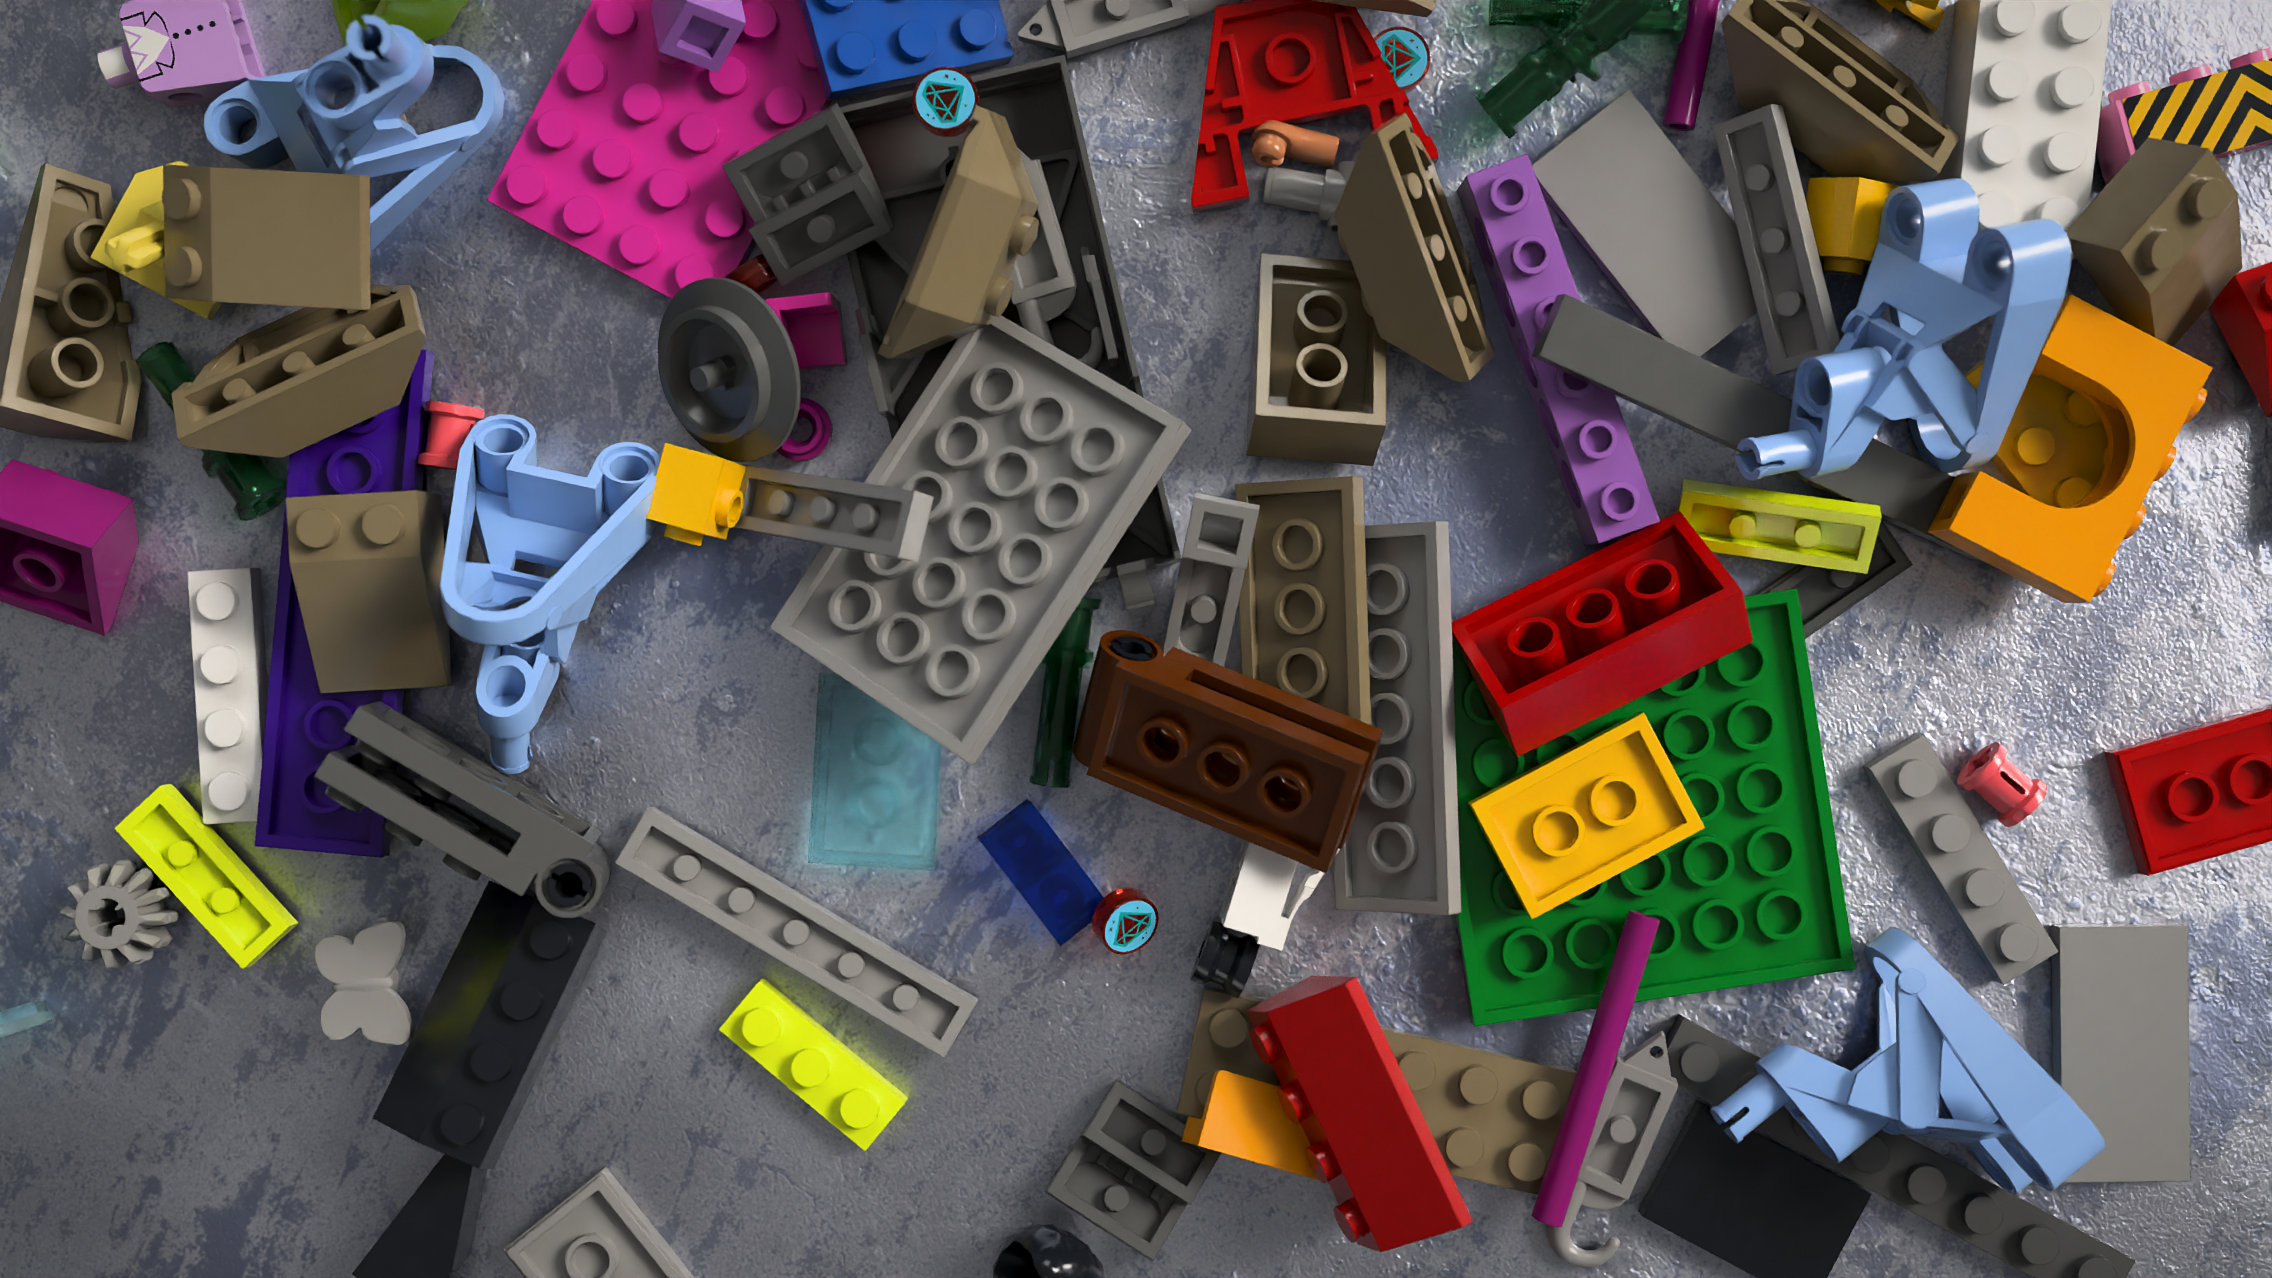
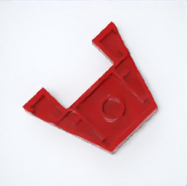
[1191,0,1439,213]

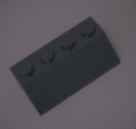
[373,881,606,1169]

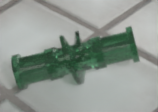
[1474,0,1664,139]

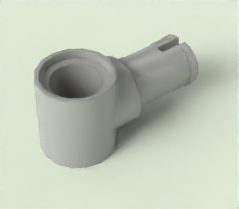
[1263,161,1356,233]

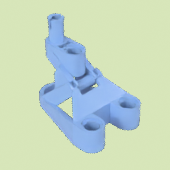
[203,15,505,252]
[1736,178,2071,481]
[440,414,660,775]
[1710,927,2106,1195]

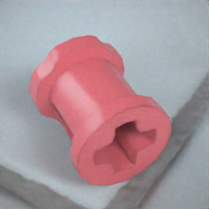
[417,401,485,471]
[1957,742,2047,827]

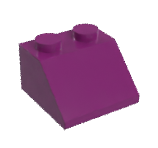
[0,459,139,636]

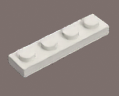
[187,568,268,824]

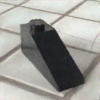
[352,1154,487,1278]

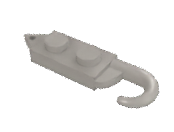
[1018,0,1244,59]
[1008,147,1105,370]
[1546,1031,1679,1268]

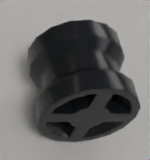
[1190,920,1260,999]

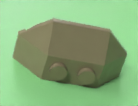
[1721,0,1960,181]
[877,105,1039,359]
[1334,113,1495,383]
[171,285,426,458]

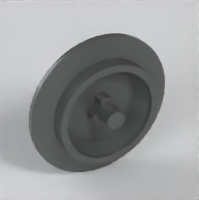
[658,277,801,462]

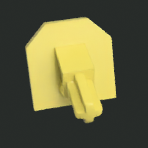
[90,161,222,321]

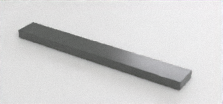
[1532,294,1982,561]

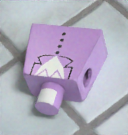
[98,0,266,107]

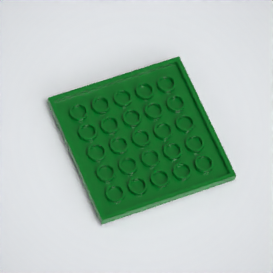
[1452,589,1856,1027]

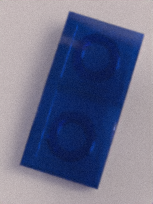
[977,799,1110,946]

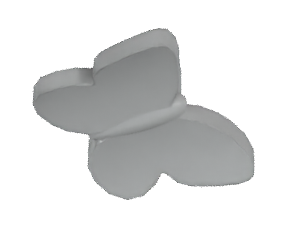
[314,920,414,1045]

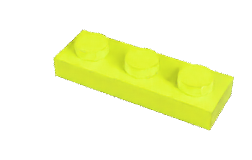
[1677,479,1882,574]
[114,784,298,969]
[719,977,908,1151]

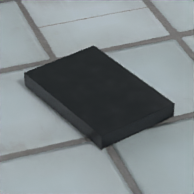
[1638,1100,1872,1278]

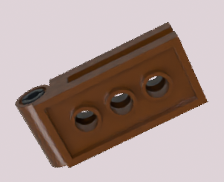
[1072,630,1384,874]

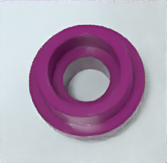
[776,398,833,462]

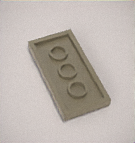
[1235,476,1371,725]

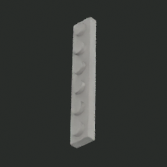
[615,806,978,1058]

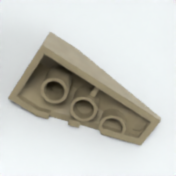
[0,163,142,443]

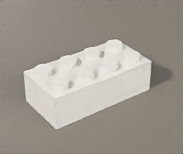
[1936,0,2112,260]

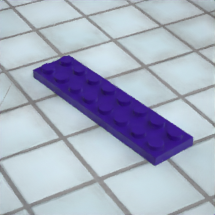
[255,350,434,858]

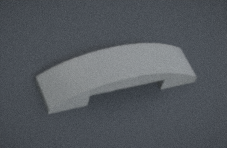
[1163,492,1260,667]

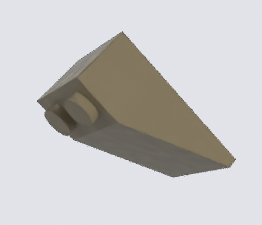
[2065,137,2243,347]
[162,164,370,310]
[1246,253,1386,466]
[286,490,452,693]

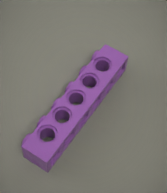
[1457,153,1660,546]

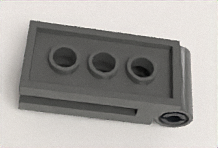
[314,701,611,918]

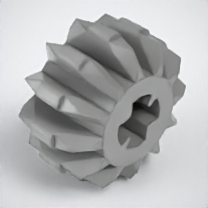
[59,859,182,969]

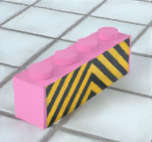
[2096,48,2272,185]

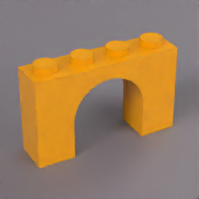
[1927,295,2212,603]

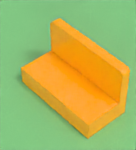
[1182,1070,1319,1180]

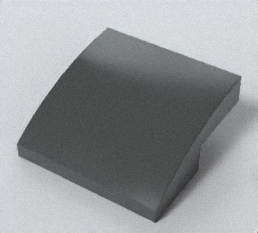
[722,103,894,287]
[1044,1081,1221,1261]

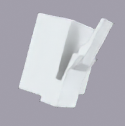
[1219,839,1340,951]

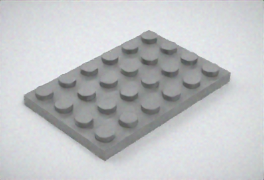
[769,316,1191,765]

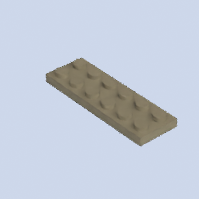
[1177,985,1577,1195]

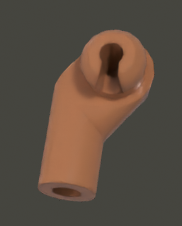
[1251,120,1340,169]

